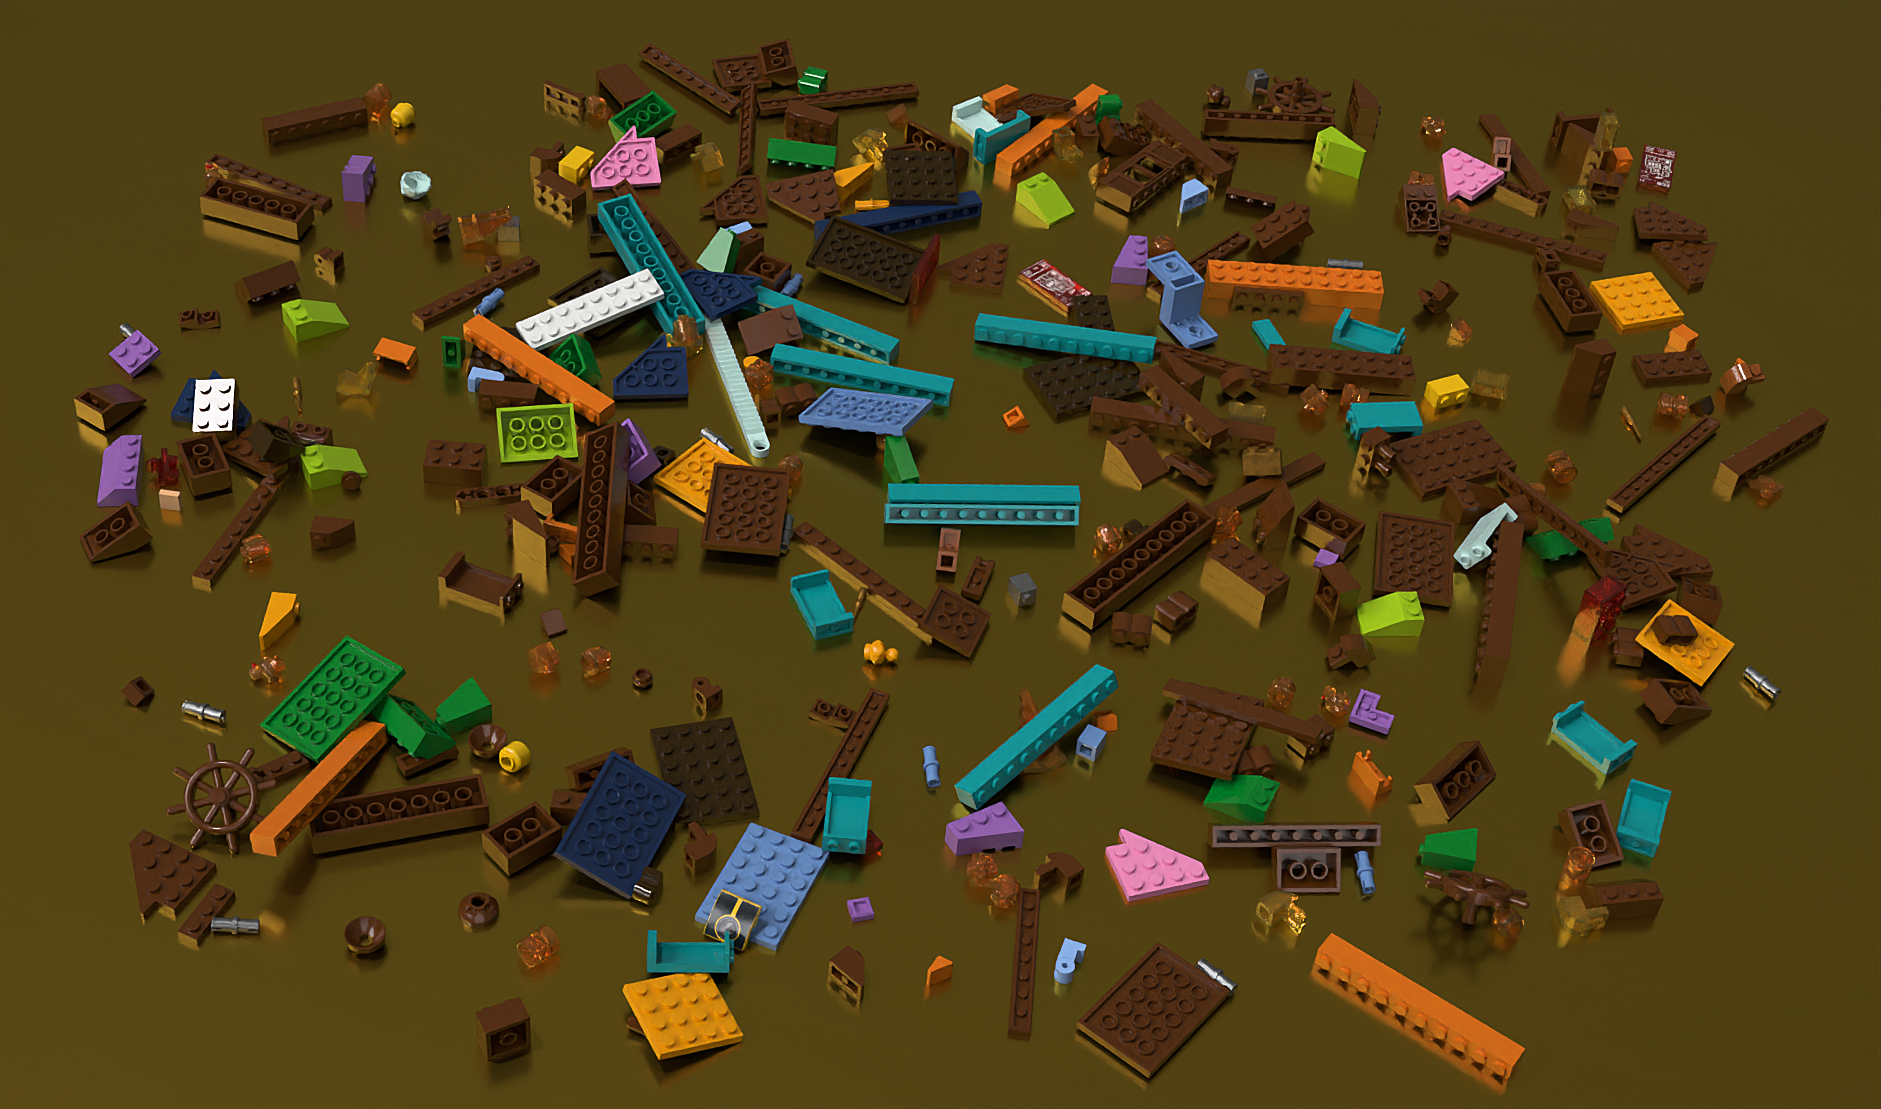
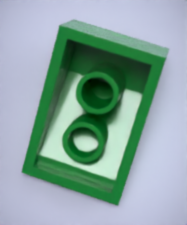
[1203,775,1280,822]

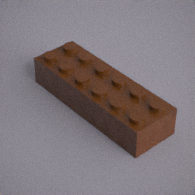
[199,177,315,240]

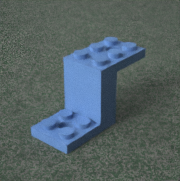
[1146,251,1218,349]

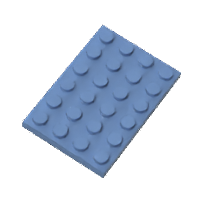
[799,387,933,437]
[695,823,830,951]

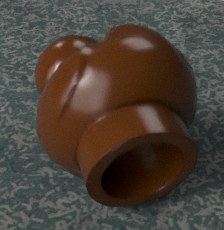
[1205,84,1231,106]

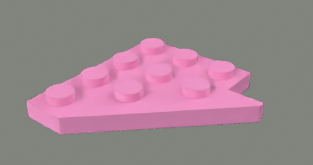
[590,126,661,191]
[1442,148,1504,201]
[1105,829,1210,902]

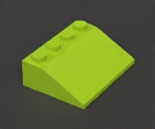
[496,403,578,464]

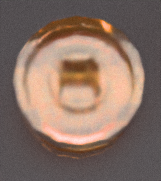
[362,83,392,114]
[1407,170,1434,185]
[1340,383,1371,408]
[1657,392,1688,419]
[1545,449,1578,485]
[1561,846,1595,887]
[516,925,560,967]

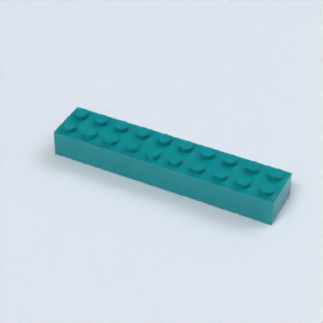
[598,193,706,344]

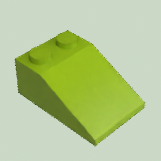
[1312,126,1367,179]
[1016,172,1075,226]
[281,299,349,343]
[298,444,368,491]
[1355,592,1425,637]

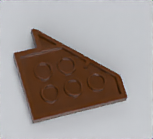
[699,175,769,226]

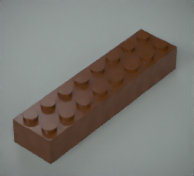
[1266,344,1416,396]
[308,774,490,854]

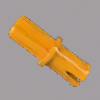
[855,199,889,211]

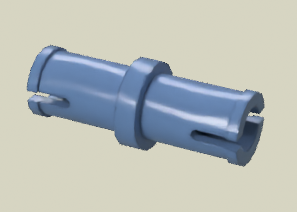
[780,273,804,297]
[473,288,505,316]
[923,746,941,788]
[1355,851,1376,894]

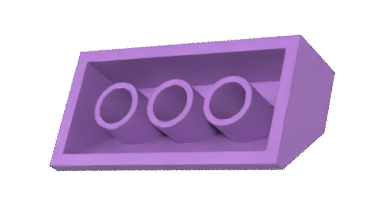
[97,435,144,507]

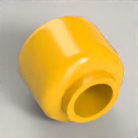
[390,103,416,128]
[499,741,531,772]

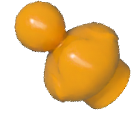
[864,640,899,665]

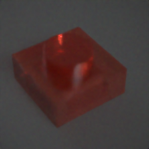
[862,829,883,858]

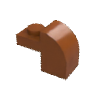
[1490,136,1512,172]
[1719,362,1766,395]
[936,527,961,572]

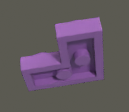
[1349,689,1394,735]

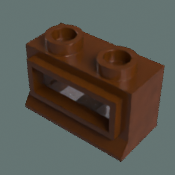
[290,421,334,447]

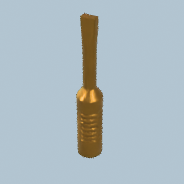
[292,377,302,411]
[1621,406,1644,439]
[853,587,867,621]

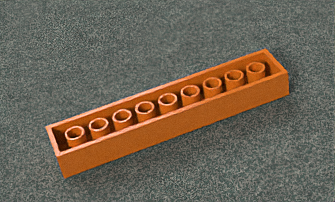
[1205,260,1384,310]

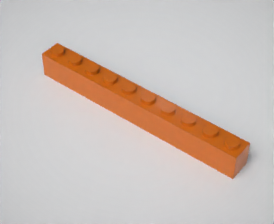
[995,84,1109,177]
[463,314,615,426]
[250,720,387,857]
[1314,933,1526,1079]

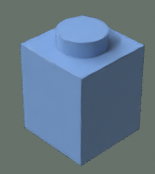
[1075,724,1107,762]

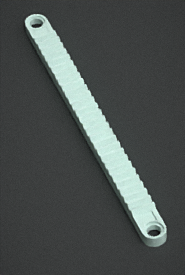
[700,310,770,458]

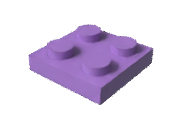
[109,330,162,378]

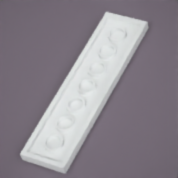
[516,268,665,351]

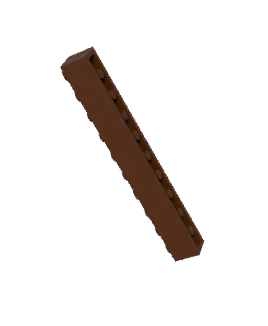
[1088,396,1276,451]

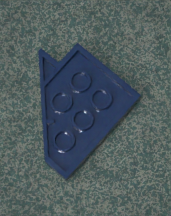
[679,269,762,322]
[613,334,689,400]
[170,370,252,431]

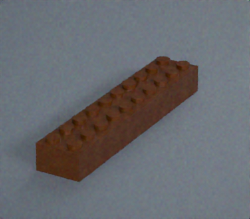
[572,421,630,597]
[1062,498,1217,630]
[1475,520,1524,686]

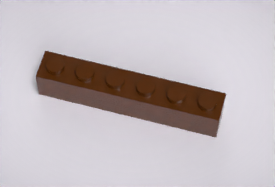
[261,97,368,144]
[1138,365,1229,449]

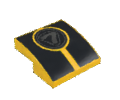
[703,889,762,951]

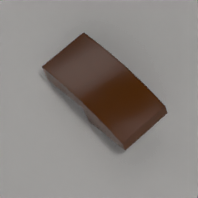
[179,308,220,329]
[808,697,857,728]

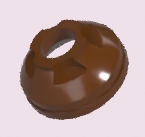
[468,724,507,758]
[458,892,499,929]
[344,916,386,953]

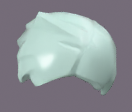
[400,171,432,199]

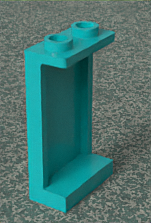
[972,110,1031,165]
[1331,308,1406,355]
[1346,401,1423,441]
[790,569,854,640]
[1551,700,1637,775]
[822,777,872,854]
[1615,779,1672,858]
[647,930,734,973]

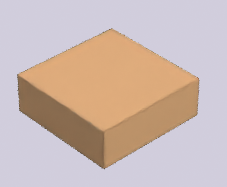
[159,489,182,511]

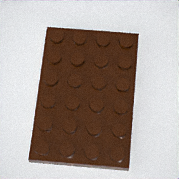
[1389,419,1517,498]
[700,463,791,556]
[1373,510,1455,607]
[1150,682,1264,781]
[1077,942,1230,1078]

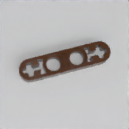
[1490,178,1548,212]
[454,483,524,508]

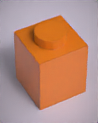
[1608,147,1633,173]
[1667,324,1699,352]

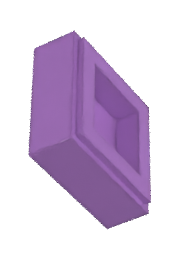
[1313,549,1339,567]
[847,897,874,922]

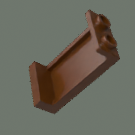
[596,63,651,110]
[1550,107,1617,147]
[438,551,524,613]

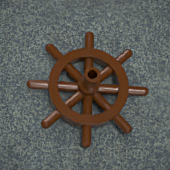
[1255,76,1335,115]
[166,742,278,853]
[1423,869,1530,924]

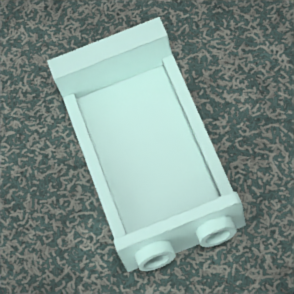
[952,96,1003,138]
[1453,503,1518,569]

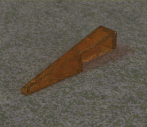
[1019,687,1068,773]

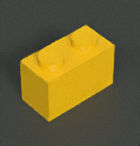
[559,146,596,184]
[1424,374,1469,409]

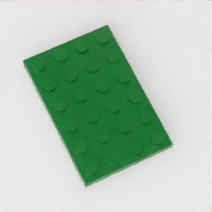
[260,635,406,764]

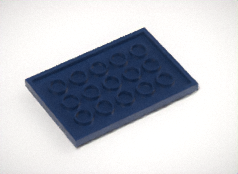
[553,751,686,900]

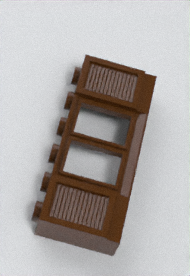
[1096,141,1188,212]

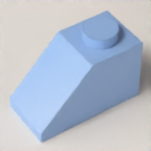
[1179,179,1209,214]

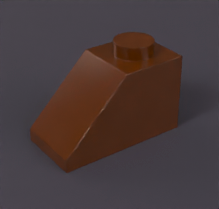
[309,515,356,548]
[828,945,865,1000]

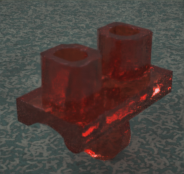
[146,448,179,486]

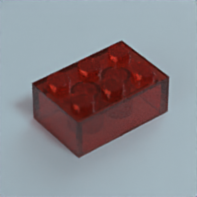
[1571,573,1628,645]

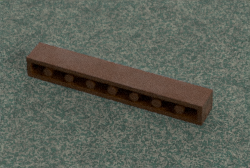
[1134,100,1234,188]
[1201,109,1336,140]
[1717,407,1829,489]
[1207,821,1381,847]

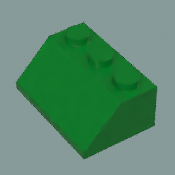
[548,333,602,387]

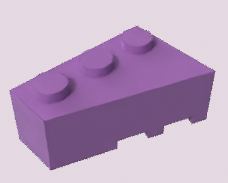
[341,155,377,202]
[1111,235,1148,286]
[945,802,1024,856]

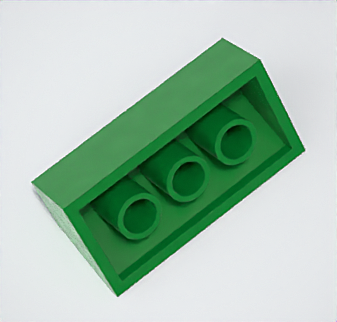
[608,91,677,144]
[767,138,839,171]
[1526,517,1615,561]
[370,693,456,759]

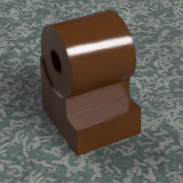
[314,247,344,274]
[759,398,781,427]
[692,676,723,711]

